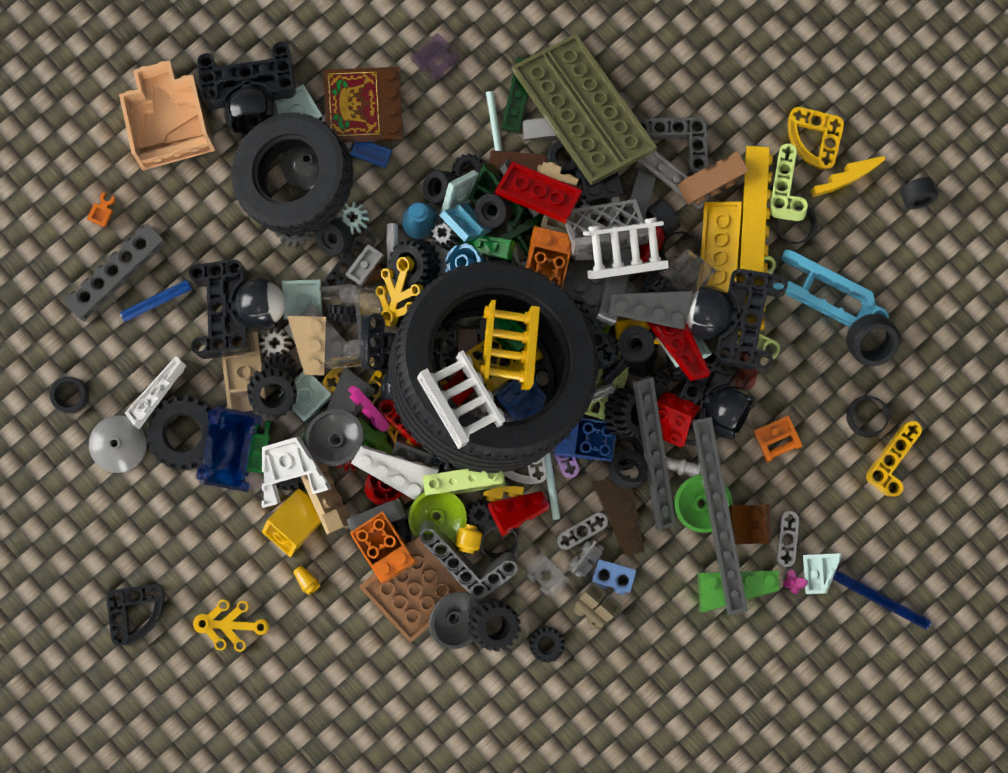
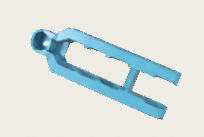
[773,249,889,327]

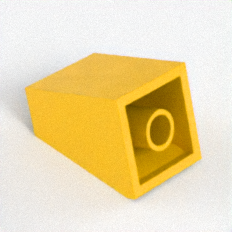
[262,488,321,557]

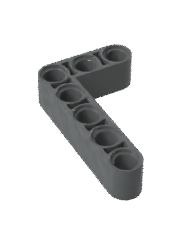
[638,117,708,175]
[419,520,518,599]

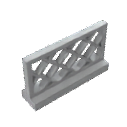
[565,199,649,256]

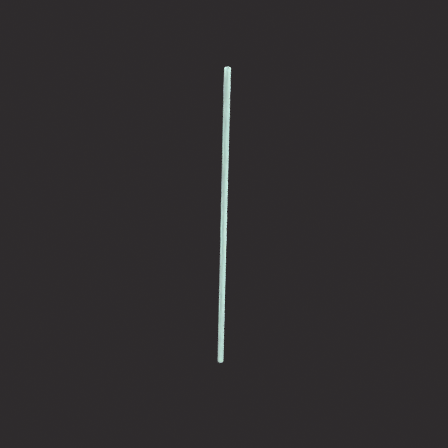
[486,91,560,520]

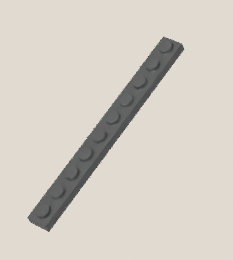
[692,417,748,615]

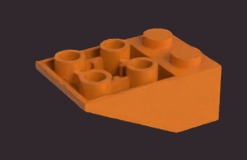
[526,226,572,289]
[350,511,417,584]

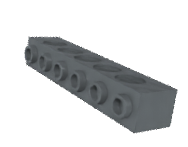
[64,223,167,322]

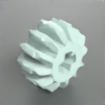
[337,202,369,235]

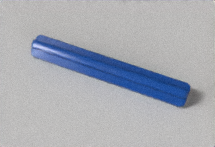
[120,280,192,321]

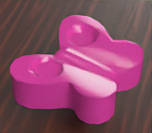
[783,569,808,594]

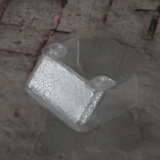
[319,284,385,369]

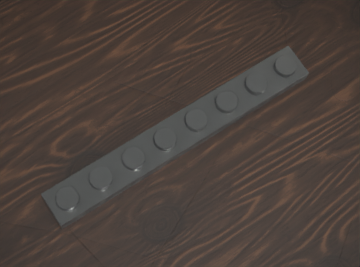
[632,376,676,530]

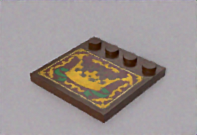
[323,67,403,143]

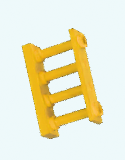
[478,300,540,390]

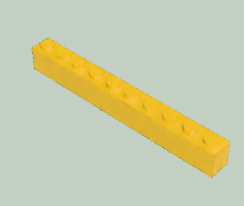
[737,146,773,335]

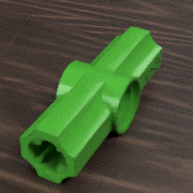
[358,417,393,455]

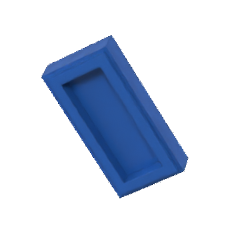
[350,142,393,169]

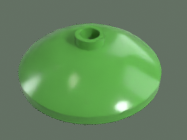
[674,474,733,533]

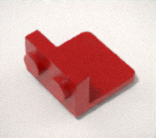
[657,392,700,447]

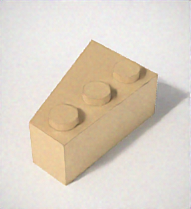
[287,316,326,375]

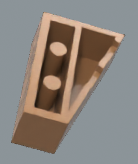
[677,151,748,205]

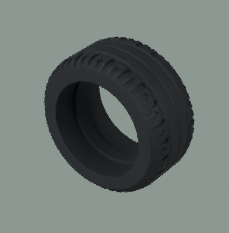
[846,314,900,367]

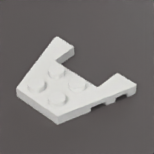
[262,437,331,508]

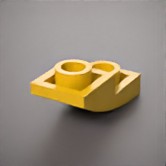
[483,486,524,502]

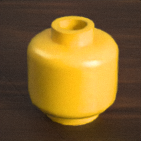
[455,524,482,554]

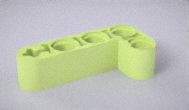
[770,144,808,221]

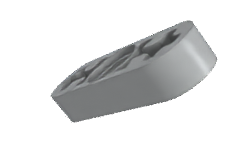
[777,511,799,567]
[557,513,608,550]

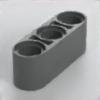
[346,498,406,532]

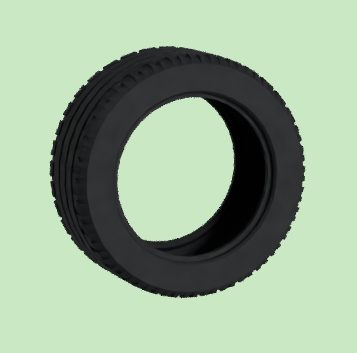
[388,261,599,473]

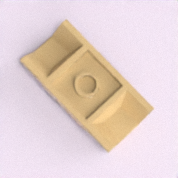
[220,332,266,413]
[301,458,350,534]

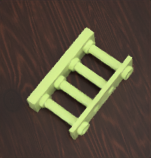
[422,469,506,496]

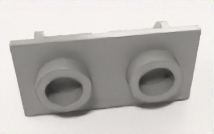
[569,539,604,579]

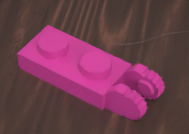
[348,385,390,432]

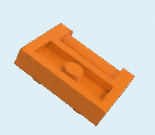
[753,415,802,463]

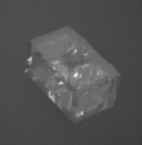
[525,552,569,596]

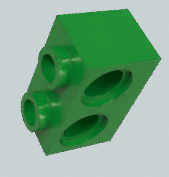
[493,318,525,352]

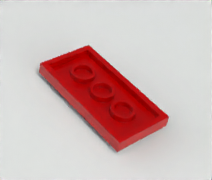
[495,161,582,224]

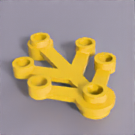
[376,257,424,327]
[193,599,270,652]

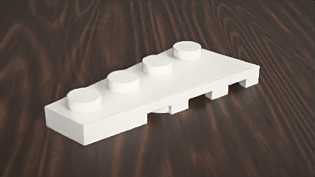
[125,356,186,429]

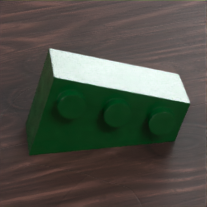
[468,163,530,227]

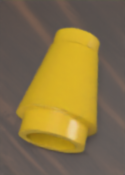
[293,566,320,595]

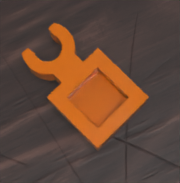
[87,192,116,228]

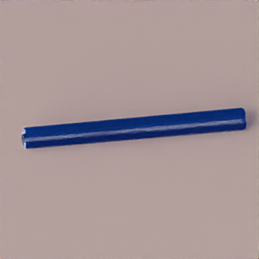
[832,569,931,630]

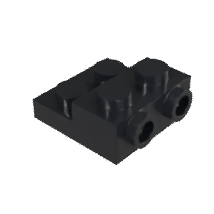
[575,166,624,205]

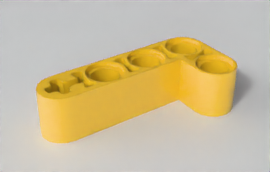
[866,421,922,497]

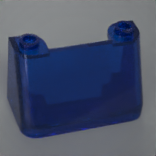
[196,406,262,492]

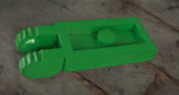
[244,418,272,474]

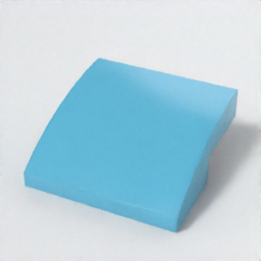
[439,203,492,242]

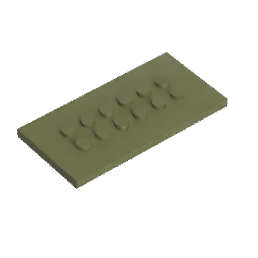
[512,34,657,186]

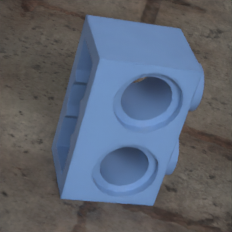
[592,559,636,595]

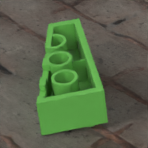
[698,570,780,612]

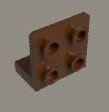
[729,504,771,545]

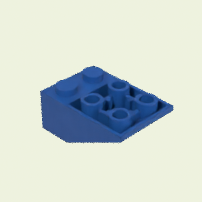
[553,418,616,462]

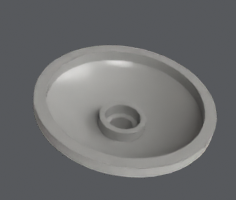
[89,415,147,473]

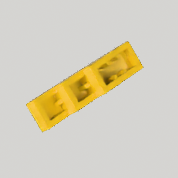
[811,156,885,198]

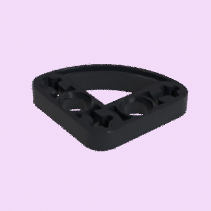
[106,584,165,646]

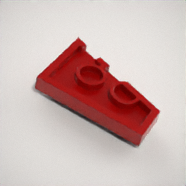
[488,491,549,537]

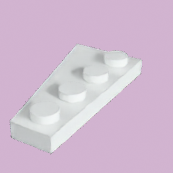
[351,445,439,500]

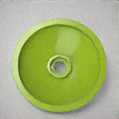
[408,492,467,547]

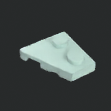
[803,553,842,594]

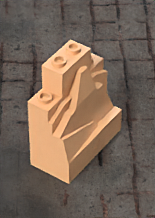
[119,60,215,171]

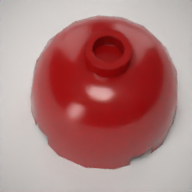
[364,474,402,506]

